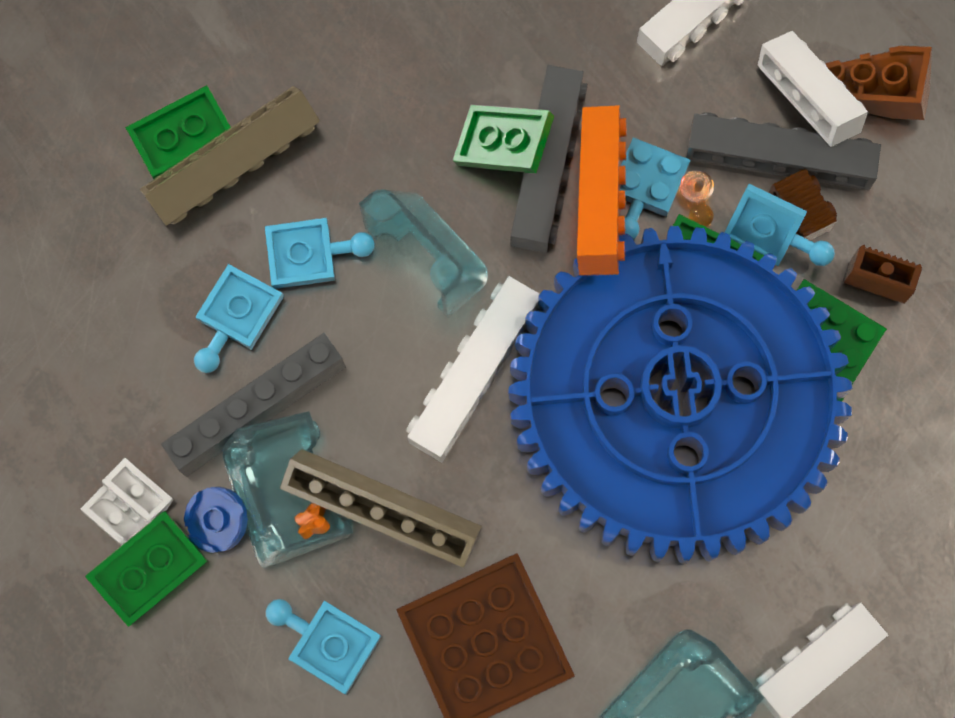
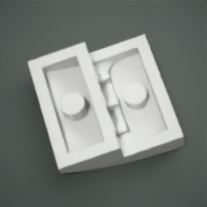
[81,458,173,546]

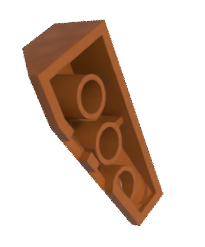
[825,46,932,120]

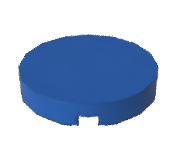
[184,486,248,553]

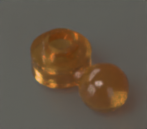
[680,171,714,227]

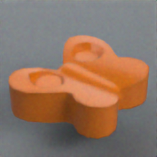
[294,503,330,540]

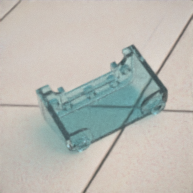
[359,189,488,317]
[222,411,353,568]
[599,629,764,718]

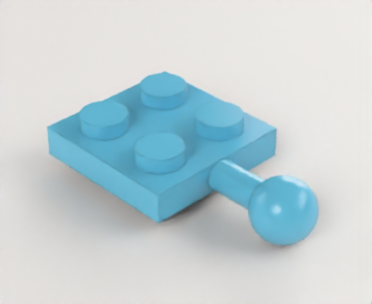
[619,137,690,240]
[724,184,835,266]
[265,218,375,289]
[194,264,284,373]
[266,599,382,695]

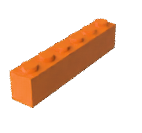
[577,105,627,275]

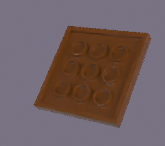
[396,553,575,718]

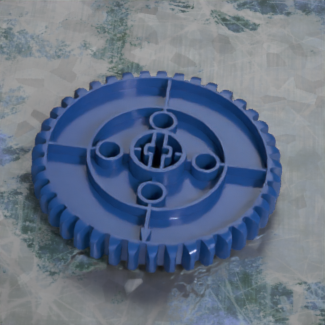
[508,226,853,563]

